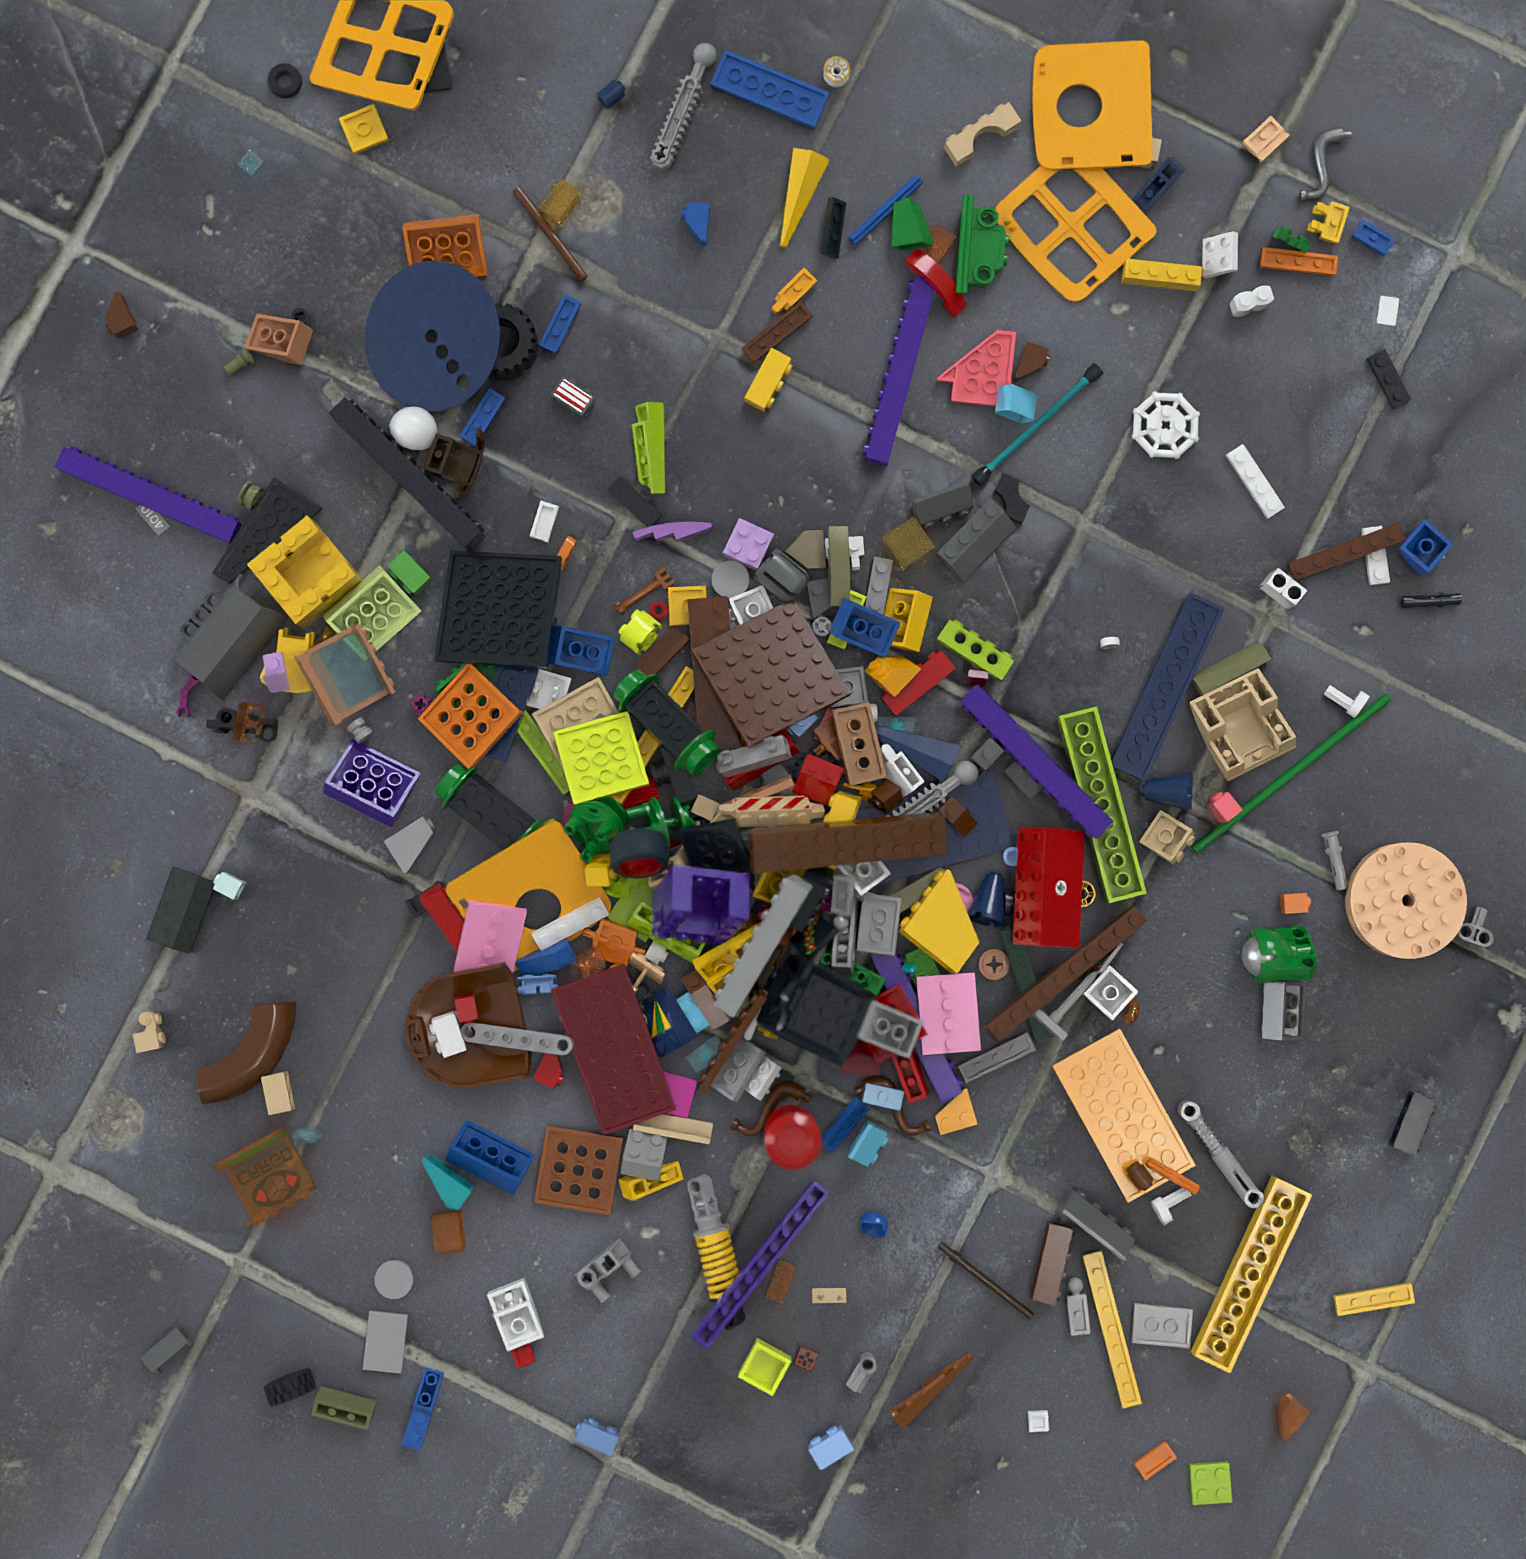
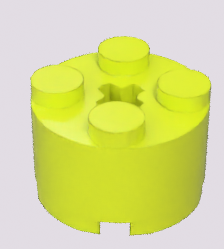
[618,609,662,655]

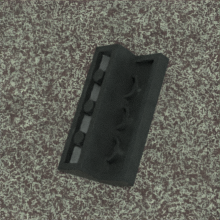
[146,867,215,954]

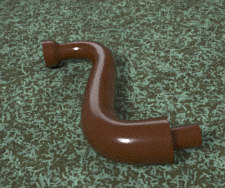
[854,1076,932,1136]
[730,1081,812,1136]

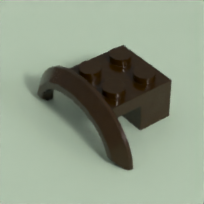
[423,427,485,500]

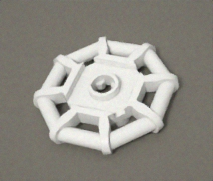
[1131,391,1200,459]

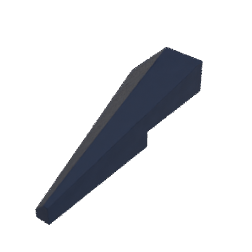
[875,725,962,781]

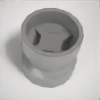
[346,717,373,744]

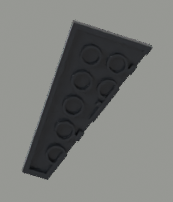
[212,477,323,584]

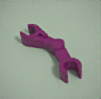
[176,674,201,718]

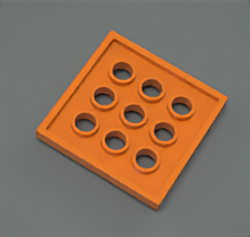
[418,664,522,769]

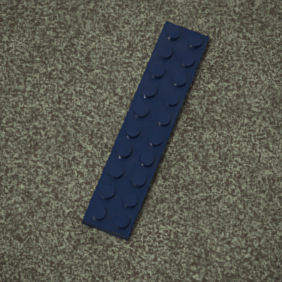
[1111,592,1225,781]

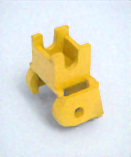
[260,627,316,693]

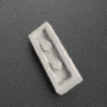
[1361,526,1390,586]

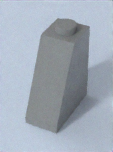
[384,816,436,874]

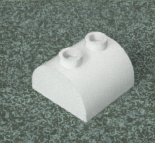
[836,861,891,897]
[1083,965,1139,1020]

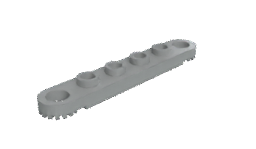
[461,1023,574,1055]

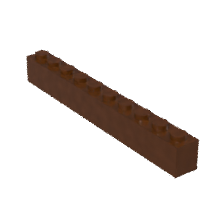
[982,906,1147,1041]

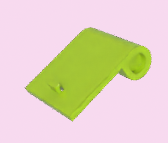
[607,877,655,943]

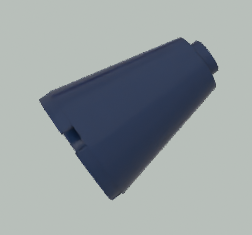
[1141,772,1193,810]
[967,872,1005,927]

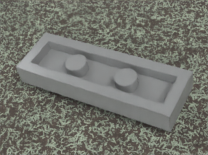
[865,557,893,614]

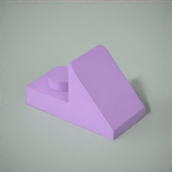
[262,652,290,693]

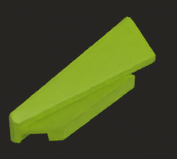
[632,402,665,494]

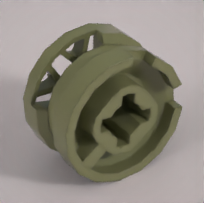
[237,480,264,511]

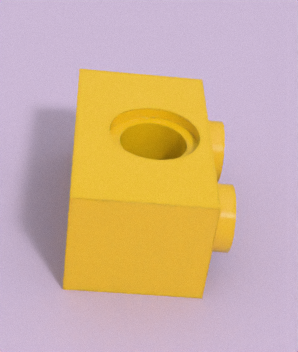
[584,853,618,886]

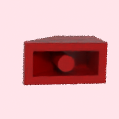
[532,1053,564,1089]

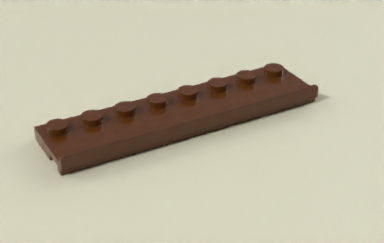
[687,596,740,751]

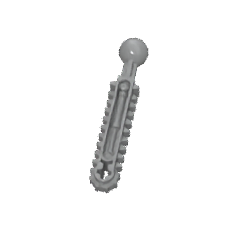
[650,43,717,171]
[886,761,979,817]

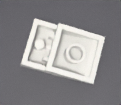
[728,585,773,630]
[487,1278,544,1351]

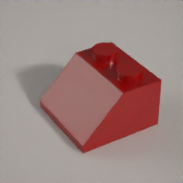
[792,754,844,807]

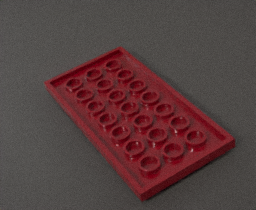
[551,963,676,1135]

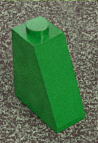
[891,198,934,252]

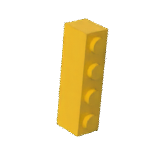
[1121,259,1202,291]

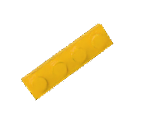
[1333,1282,1415,1316]

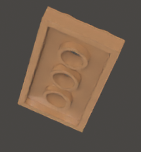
[831,702,887,786]

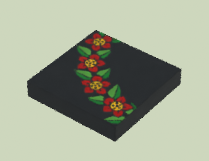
[789,913,839,959]

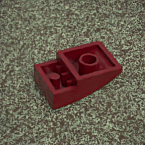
[841,1038,880,1075]

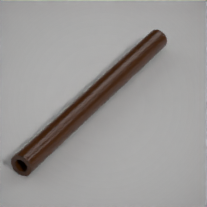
[513,186,588,282]

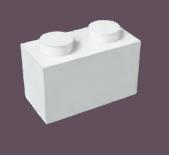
[429,1011,466,1058]

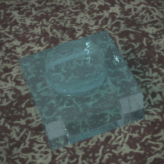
[237,150,265,178]

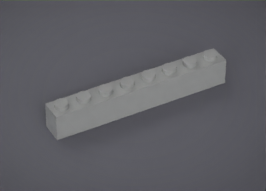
[714,874,813,1017]

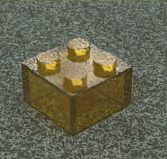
[881,516,935,572]

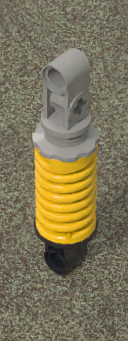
[687,1174,745,1330]

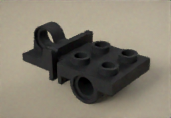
[206,708,278,742]

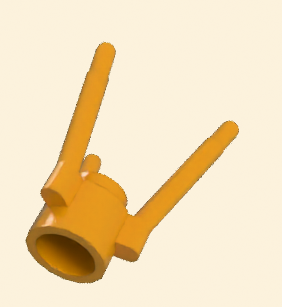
[842,770,877,801]

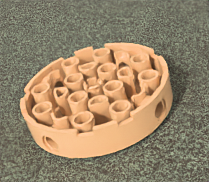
[1345,843,1467,959]

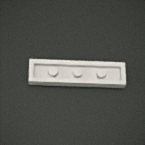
[1226,444,1285,519]
[532,897,609,951]

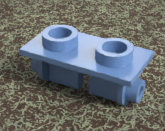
[518,973,558,995]

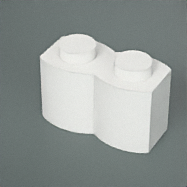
[1229,286,1274,317]

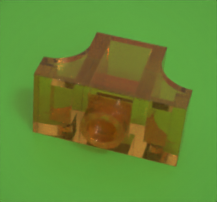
[575,945,606,979]

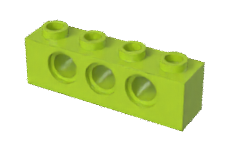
[936,619,1014,682]
[627,901,706,963]

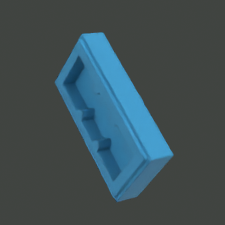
[862,1083,904,1111]

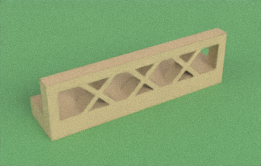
[633,1114,713,1144]

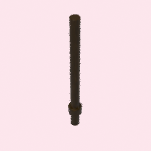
[937,1242,1034,1320]

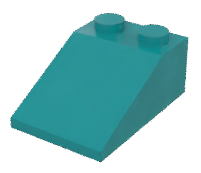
[421,1153,476,1211]

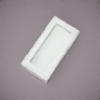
[529,501,559,543]

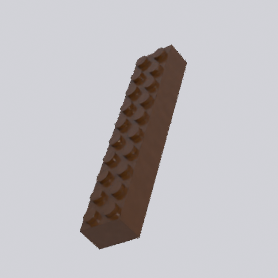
[748,812,946,873]

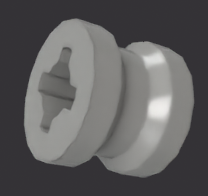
[812,617,831,638]

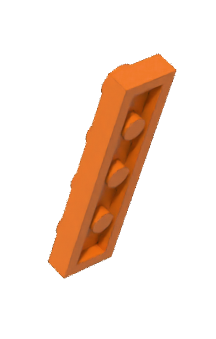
[1259,247,1338,276]

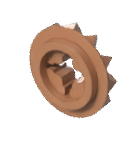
[978,949,1009,980]

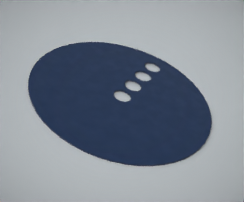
[365,261,500,412]

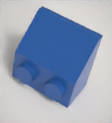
[1399,519,1453,576]

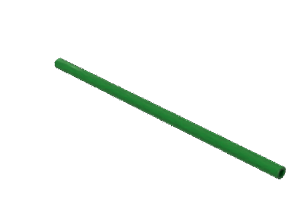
[1191,693,1391,854]

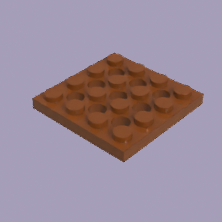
[534,1125,623,1215]

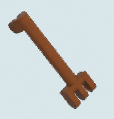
[613,567,676,615]

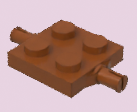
[812,716,862,761]

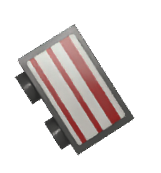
[550,376,596,420]

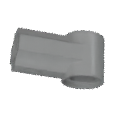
[846,1352,877,1393]

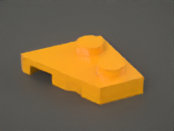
[935,1088,977,1135]

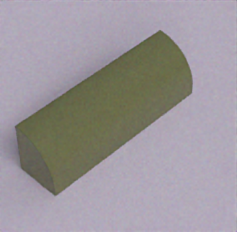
[1192,641,1271,697]

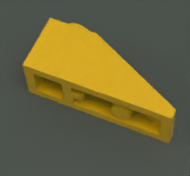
[618,1161,683,1201]

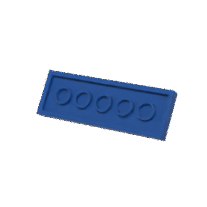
[710,50,829,129]

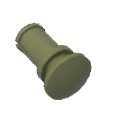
[224,348,255,376]

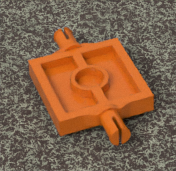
[582,918,646,967]

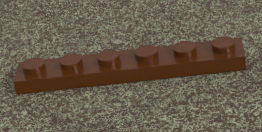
[1288,522,1406,581]
[697,989,767,1093]

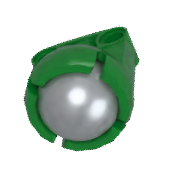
[1242,925,1318,984]

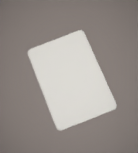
[1377,296,1399,326]

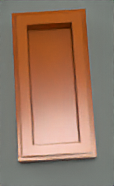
[1133,1440,1177,1481]

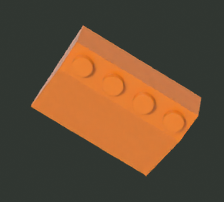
[402,214,487,277]

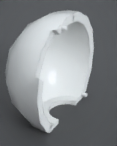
[388,407,438,450]

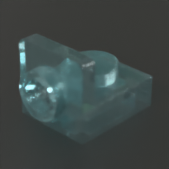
[291,1127,322,1149]

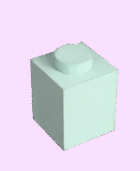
[213,872,247,900]

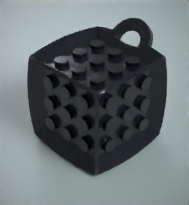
[757,954,876,1065]

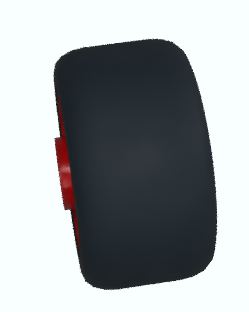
[609,828,669,878]

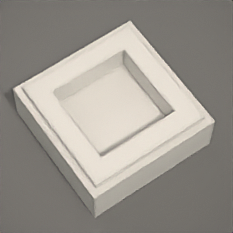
[1028,1410,1049,1432]

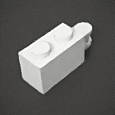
[880,744,925,797]

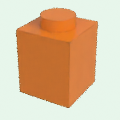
[1280,893,1311,914]

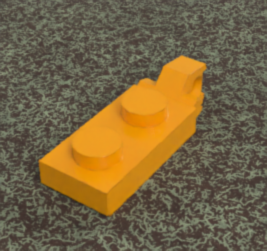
[771,268,818,315]

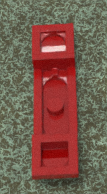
[904,248,967,318]

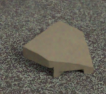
[784,530,826,569]

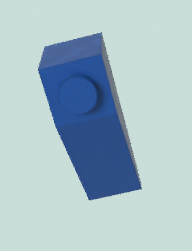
[515,938,577,977]

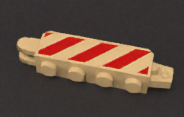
[717,796,825,827]

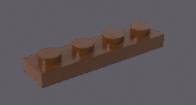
[742,301,813,364]

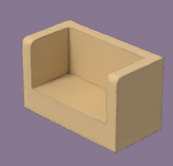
[261,1071,295,1115]

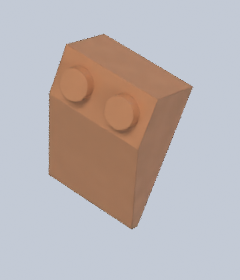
[245,314,313,365]

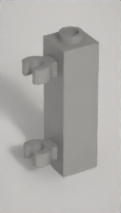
[716,735,792,778]

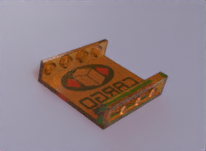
[214,1127,317,1226]

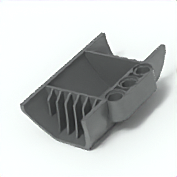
[171,574,289,700]

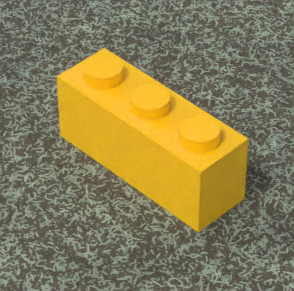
[744,348,793,412]

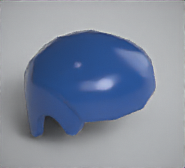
[859,1211,889,1238]

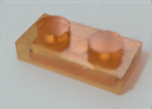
[765,1259,797,1303]

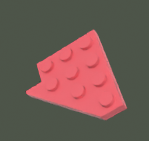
[937,330,1016,407]

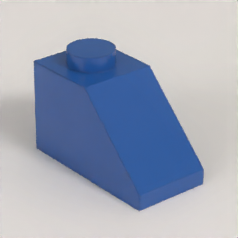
[682,202,710,247]

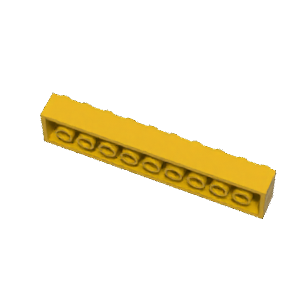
[1190,1175,1312,1373]

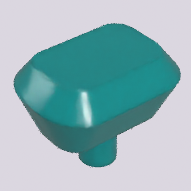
[901,963,916,977]

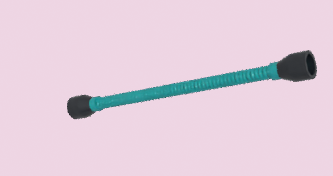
[971,363,1104,487]

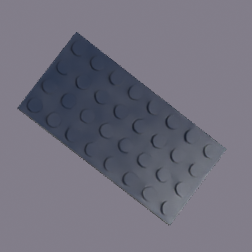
[855,772,1014,886]

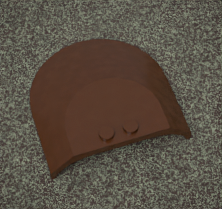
[405,962,532,1088]

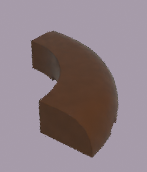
[197,1002,296,1104]

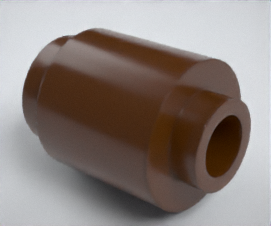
[1126,1161,1154,1191]

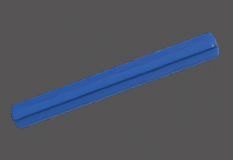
[849,175,923,245]

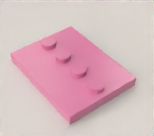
[453,900,527,973]
[916,972,981,1055]

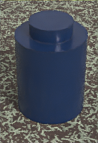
[596,80,626,110]

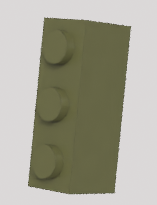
[311,1386,377,1430]

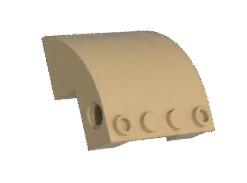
[1190,668,1296,781]

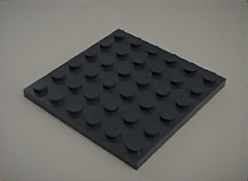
[434,550,562,669]

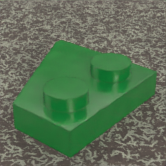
[1273,225,1311,253]

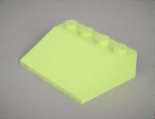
[323,565,421,662]

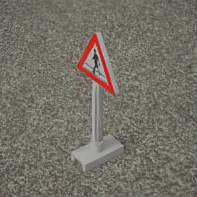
[1032,942,1123,1041]

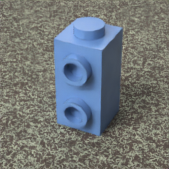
[574,1418,620,1456]

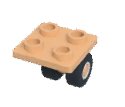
[629,953,665,1005]

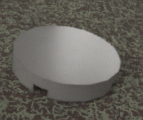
[712,561,749,599]
[375,1259,414,1299]

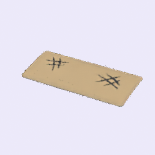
[812,1288,846,1303]

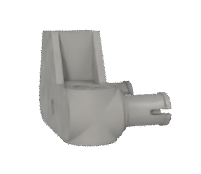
[574,1238,641,1303]

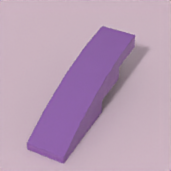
[633,522,713,543]

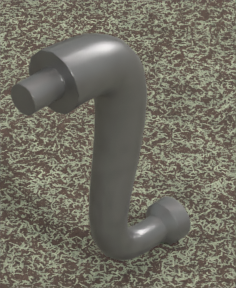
[1300,127,1352,201]

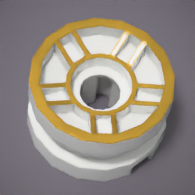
[823,56,850,87]

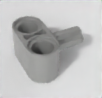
[1455,907,1494,947]

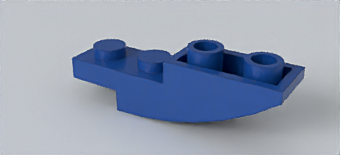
[402,1367,444,1450]

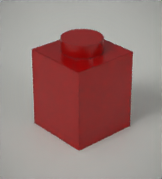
[454,993,478,1024]

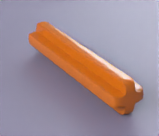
[1146,1157,1200,1194]

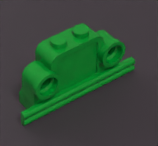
[955,195,1009,294]

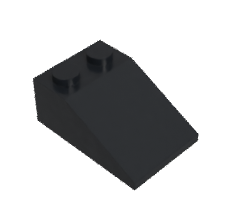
[404,26,452,93]

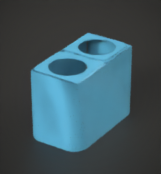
[995,384,1038,423]

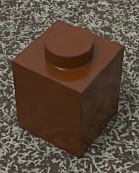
[871,779,903,814]

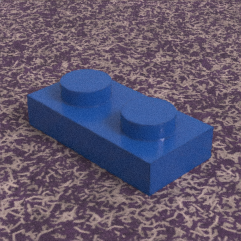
[1352,220,1395,257]

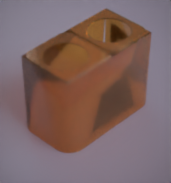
[232,702,266,745]
[431,1209,465,1253]

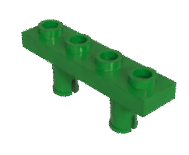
[810,948,887,996]

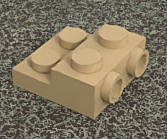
[1139,810,1195,865]

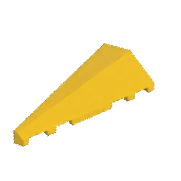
[780,148,830,248]
[692,921,763,995]

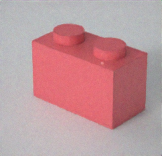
[1206,791,1242,823]

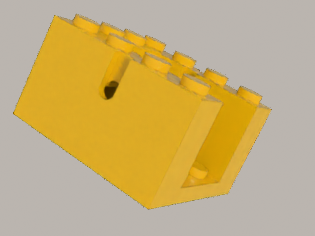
[247,516,363,629]

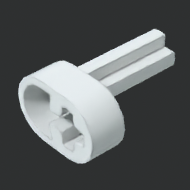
[1324,685,1370,718]
[1151,1188,1192,1225]

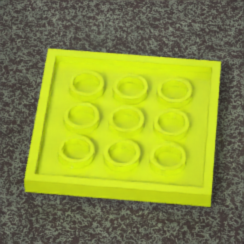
[553,711,649,806]

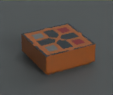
[794,1345,819,1371]

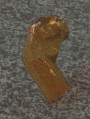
[1123,996,1140,1024]

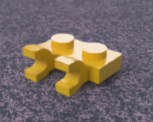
[1306,201,1350,245]

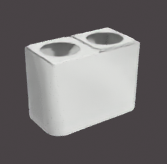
[1259,568,1307,609]

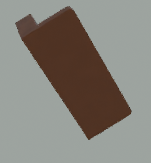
[635,626,690,676]

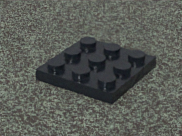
[679,818,751,873]

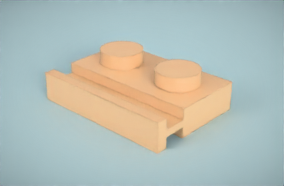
[1242,116,1290,163]

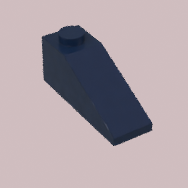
[1132,157,1186,214]

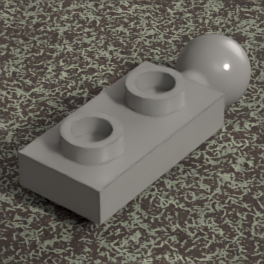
[831,873,855,930]
[1066,1277,1091,1336]

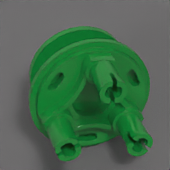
[563,796,627,863]
[625,796,696,851]

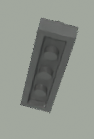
[957,1032,1036,1084]

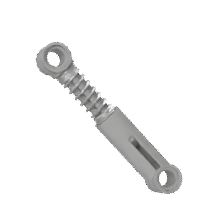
[1177,1100,1264,1208]

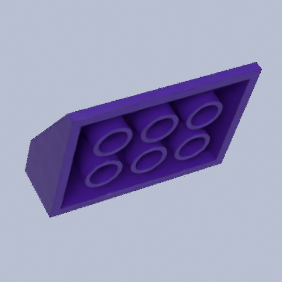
[323,739,421,827]

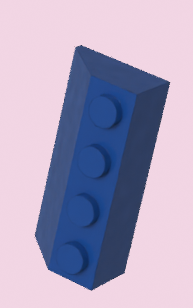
[445,1120,535,1195]

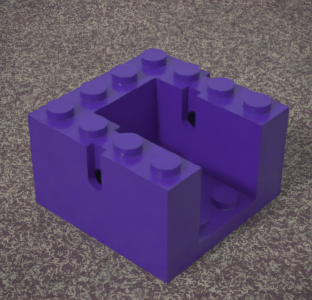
[652,865,750,945]

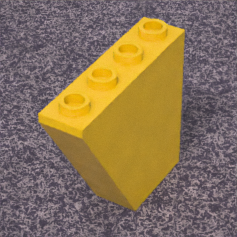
[898,869,979,974]

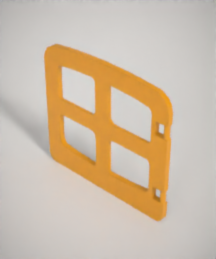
[310,0,454,110]
[995,159,1157,302]

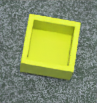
[738,1338,791,1396]

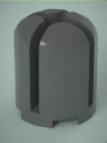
[753,548,809,602]

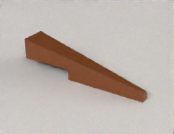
[890,1352,974,1430]

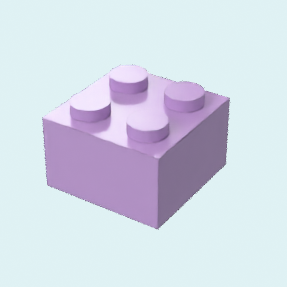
[723,518,774,571]

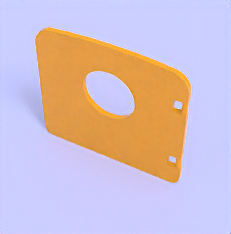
[1033,41,1153,170]
[446,821,611,971]

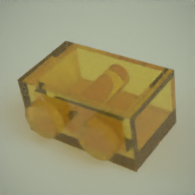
[539,178,581,227]

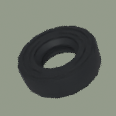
[267,63,302,99]

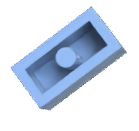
[808,1425,854,1470]

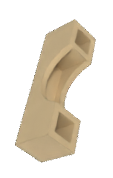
[944,102,1021,167]

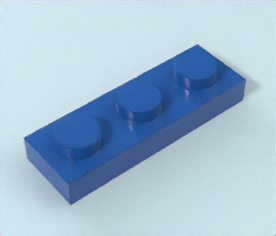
[539,294,581,355]
[459,388,506,447]
[821,1097,870,1153]

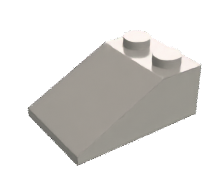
[857,1000,923,1058]

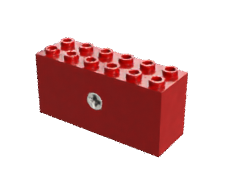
[1013,827,1085,948]

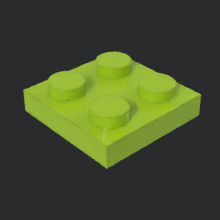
[1189,1461,1232,1505]

